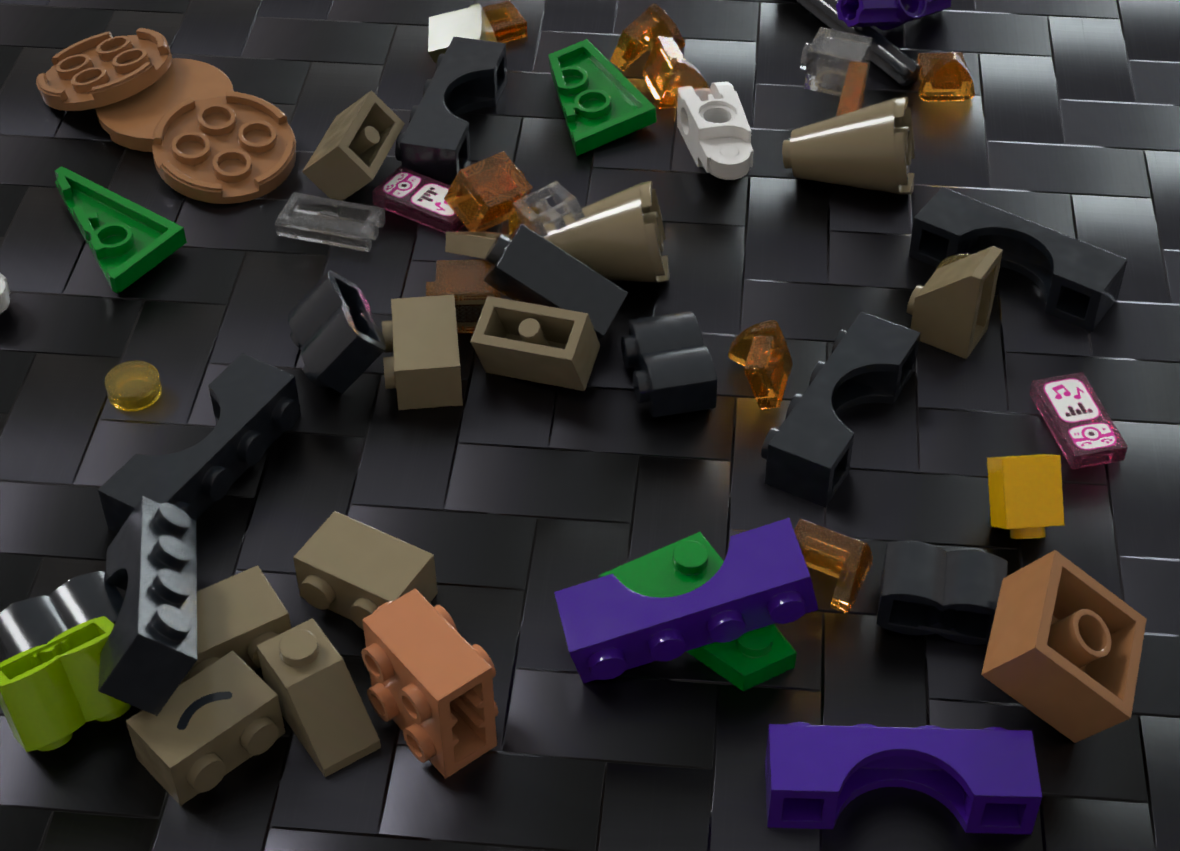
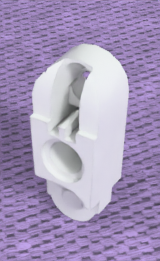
[677,81,754,180]

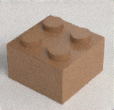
[981,550,1147,743]

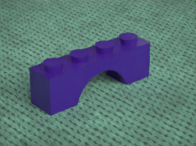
[554,518,819,684]
[765,722,1042,835]

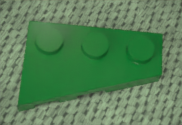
[548,39,657,156]
[598,532,797,691]

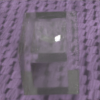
[800,27,873,100]

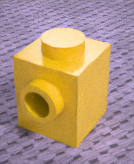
[987,454,1065,539]

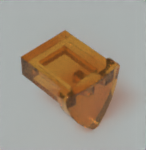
[610,3,685,71]
[642,36,710,109]
[917,52,975,101]
[728,320,793,409]
[794,518,873,614]

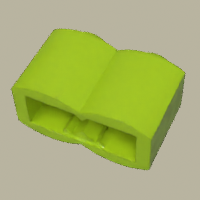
[0,616,131,752]

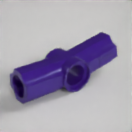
[836,0,951,31]

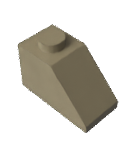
[907,246,1003,359]
[257,618,381,777]

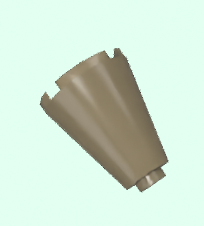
[782,97,915,195]
[535,181,670,283]

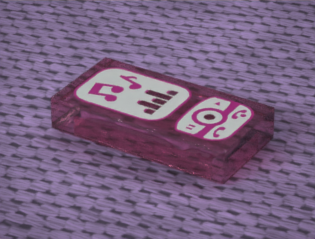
[372,166,479,234]
[1029,372,1128,470]

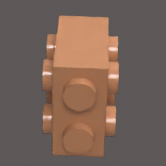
[361,588,498,779]

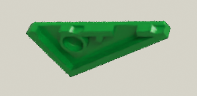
[55,166,187,294]

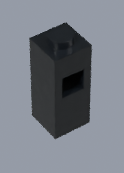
[482,223,628,340]

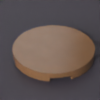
[36,28,172,111]
[95,58,234,152]
[152,91,297,204]

